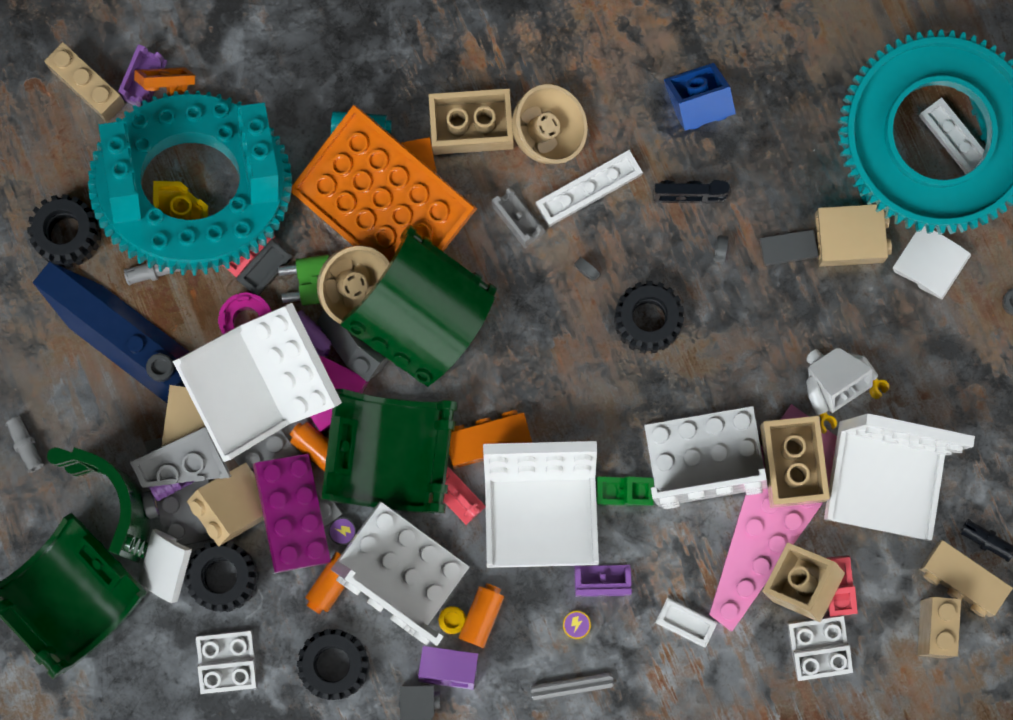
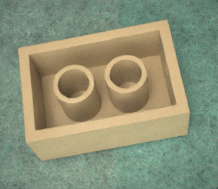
[429,89,513,155]
[760,416,830,508]

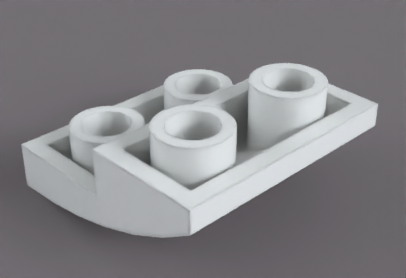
[893,226,971,300]
[139,529,192,603]
[787,616,853,681]
[196,629,257,694]

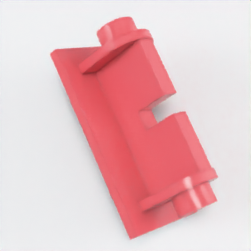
[444,467,486,525]

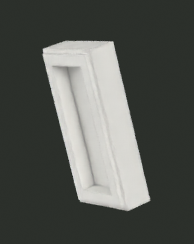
[655,598,717,648]

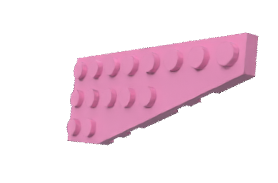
[709,404,837,632]

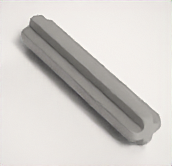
[531,673,613,700]

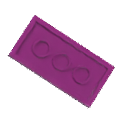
[253,454,331,573]

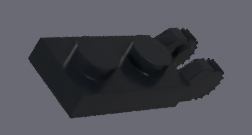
[653,180,731,203]

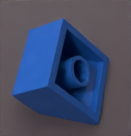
[664,63,736,131]

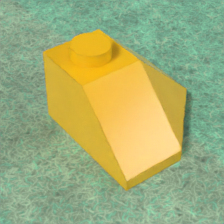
[153,181,208,220]

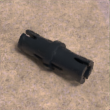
[959,519,1013,562]

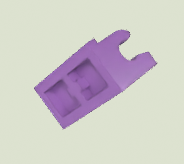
[117,44,167,107]
[574,565,632,597]
[418,646,478,690]

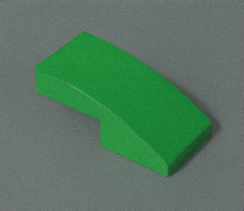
[595,476,654,506]

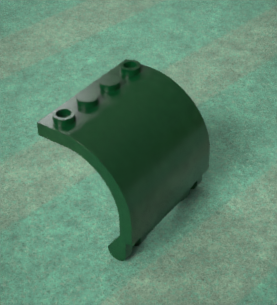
[340,224,497,387]
[321,389,458,513]
[47,447,151,563]
[0,512,147,680]

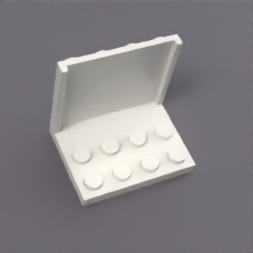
[173,303,342,462]
[644,406,768,509]
[824,413,975,541]
[483,441,599,568]
[330,502,469,646]

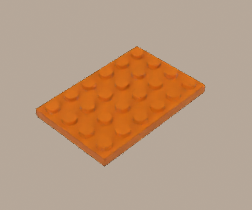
[291,105,477,262]

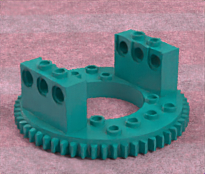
[837,29,1013,235]
[88,90,292,276]

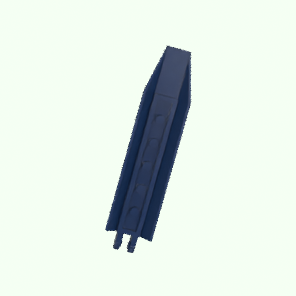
[32,261,189,403]

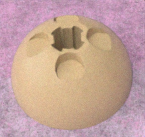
[512,84,588,164]
[317,246,390,324]

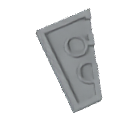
[130,427,231,488]

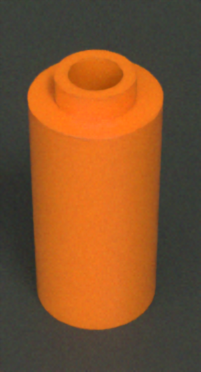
[290,422,329,472]
[305,551,345,614]
[458,583,505,649]

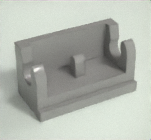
[492,187,546,248]

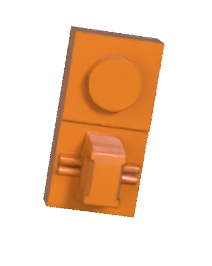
[134,67,195,96]

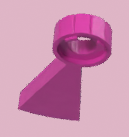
[218,292,369,434]

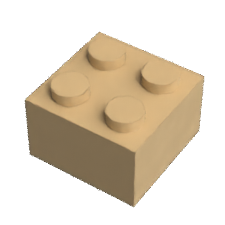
[762,542,845,622]

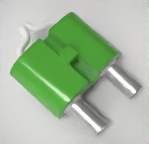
[278,254,329,306]

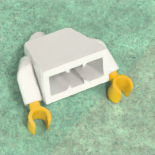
[806,348,889,434]

